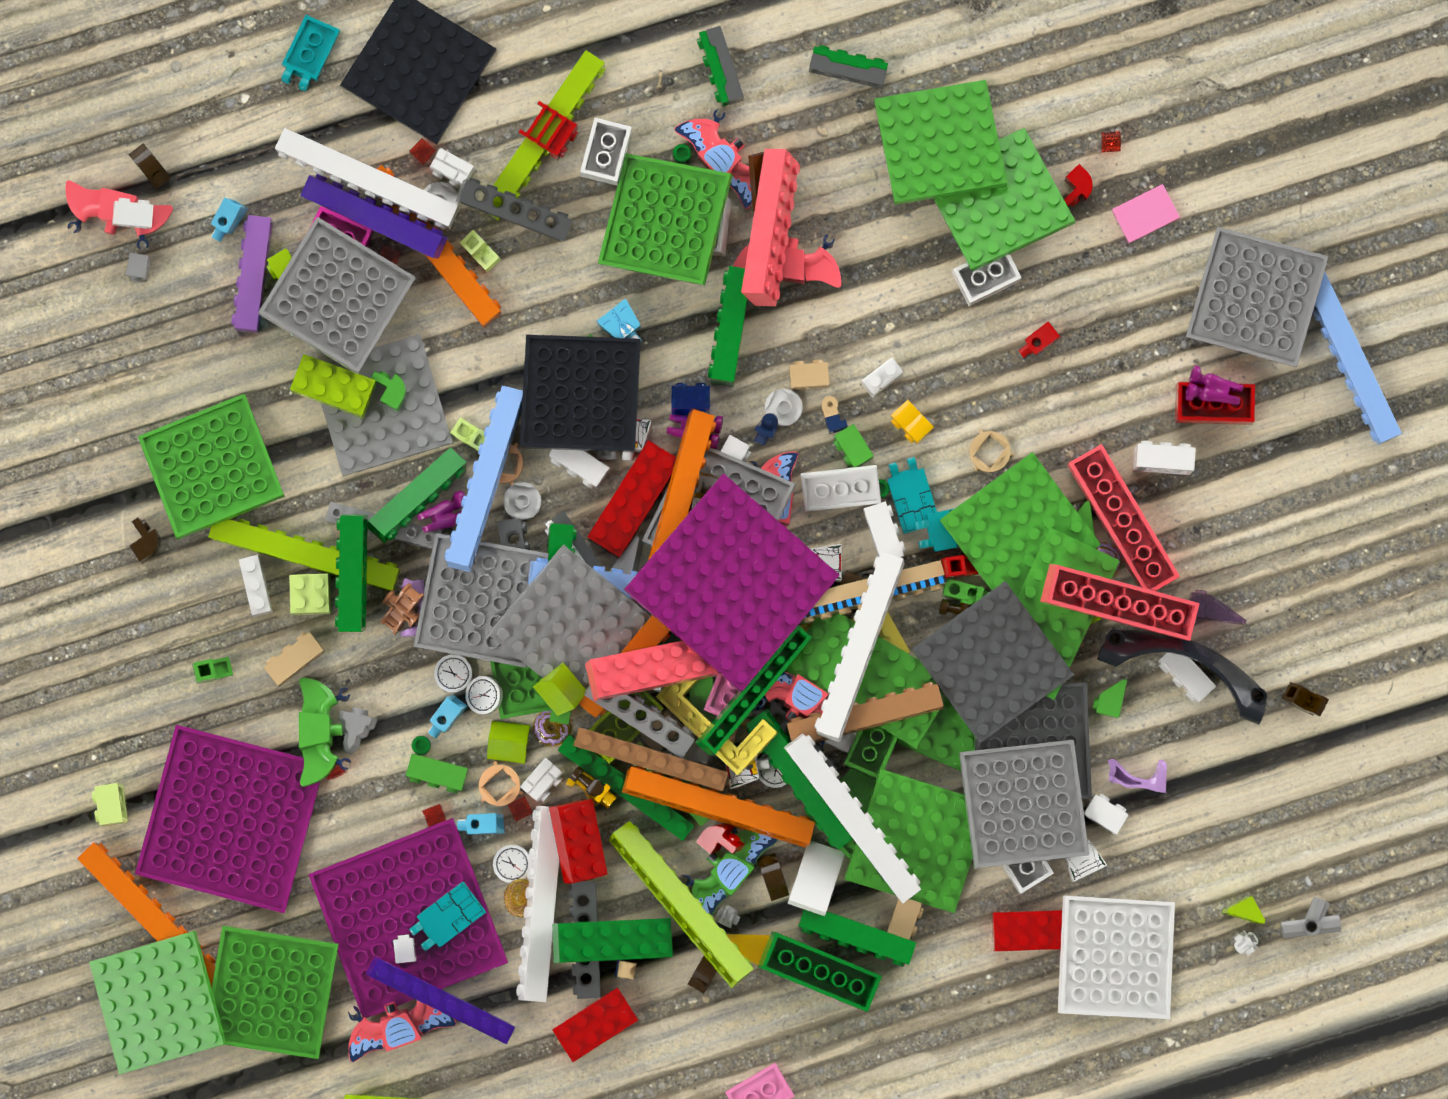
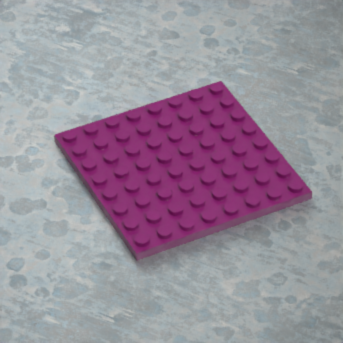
[623,473,839,692]
[135,725,321,914]
[308,818,509,1018]

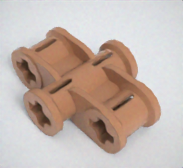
[380,583,424,635]

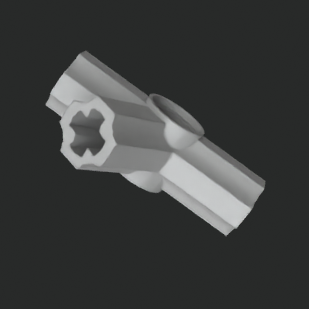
[1280,897,1341,939]

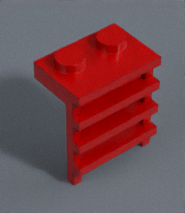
[518,101,579,161]

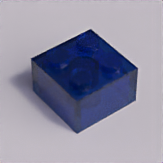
[671,383,710,416]

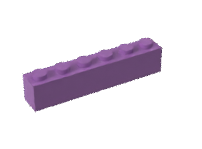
[231,215,273,333]

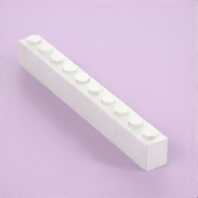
[275,128,459,230]
[815,552,904,742]
[784,733,921,903]
[516,806,559,1002]

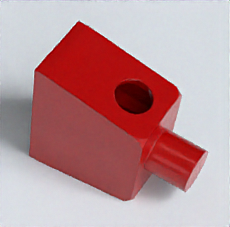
[1018,321,1061,359]

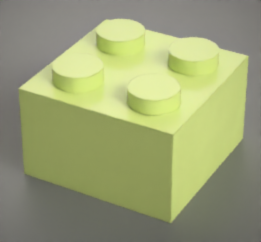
[289,573,331,615]
[92,783,128,826]

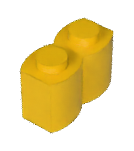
[891,400,934,444]

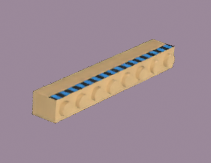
[800,560,947,625]

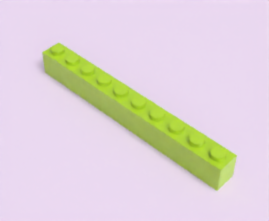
[489,50,606,221]
[208,519,401,592]
[608,821,754,988]

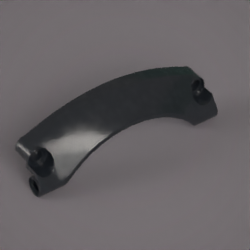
[1097,630,1267,725]

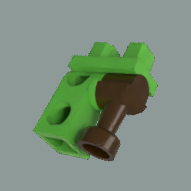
[939,578,989,615]

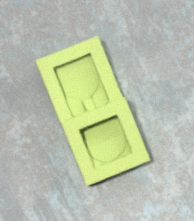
[460,230,501,273]
[450,417,486,451]

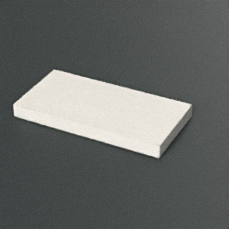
[801,465,881,512]
[788,841,845,916]

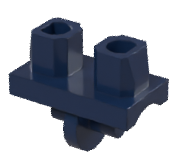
[754,413,778,446]

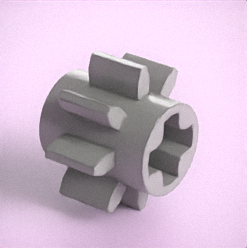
[716,905,740,928]

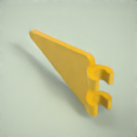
[727,934,770,965]

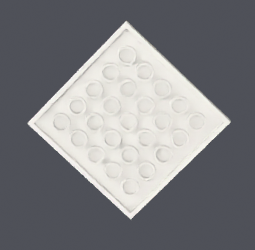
[1058,896,1175,1019]

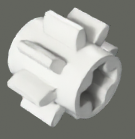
[1234,930,1258,956]

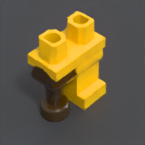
[566,766,617,810]

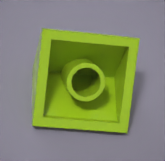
[533,662,586,716]
[487,721,530,764]
[1222,896,1265,924]

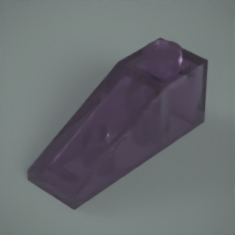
[1189,589,1247,625]

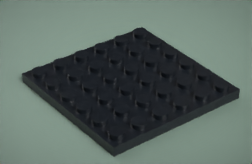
[340,0,497,145]
[520,334,641,453]

